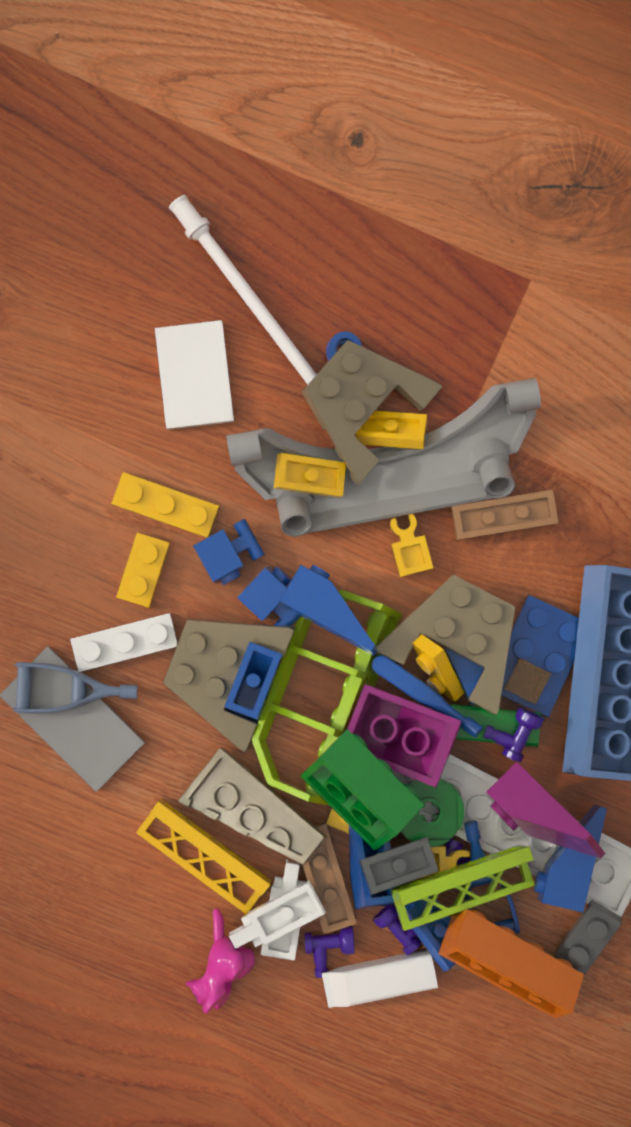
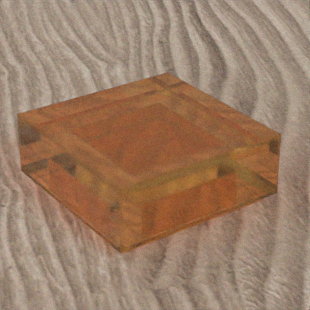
[503,658,551,705]

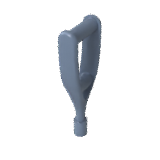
[13,662,138,713]

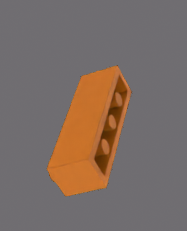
[438,909,584,1018]

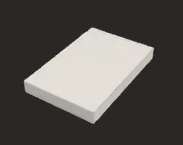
[155,320,234,430]

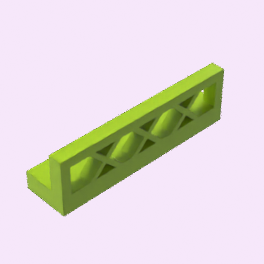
[390,845,534,931]

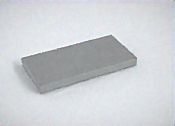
[0,646,146,792]

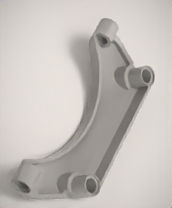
[226,378,541,537]

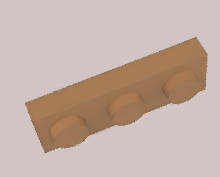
[451,490,559,541]
[302,823,357,934]

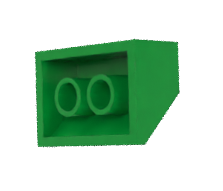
[300,729,424,851]

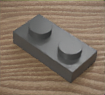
[359,837,439,895]
[554,899,622,975]

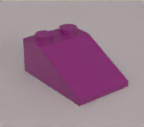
[347,684,462,788]
[486,762,606,859]

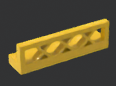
[136,799,271,915]

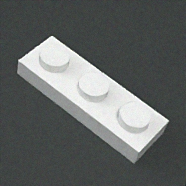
[70,613,178,672]

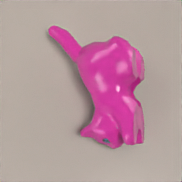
[186,908,255,1014]

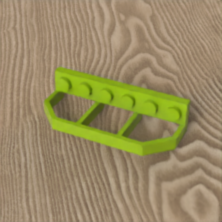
[251,590,402,806]

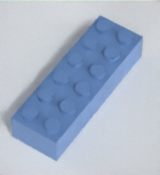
[562,565,631,781]

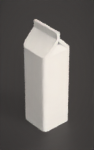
[322,949,438,1008]

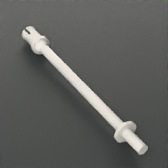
[168,195,316,385]

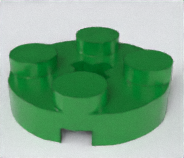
[401,778,464,847]

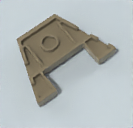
[301,340,442,485]
[377,574,515,716]
[163,618,296,752]

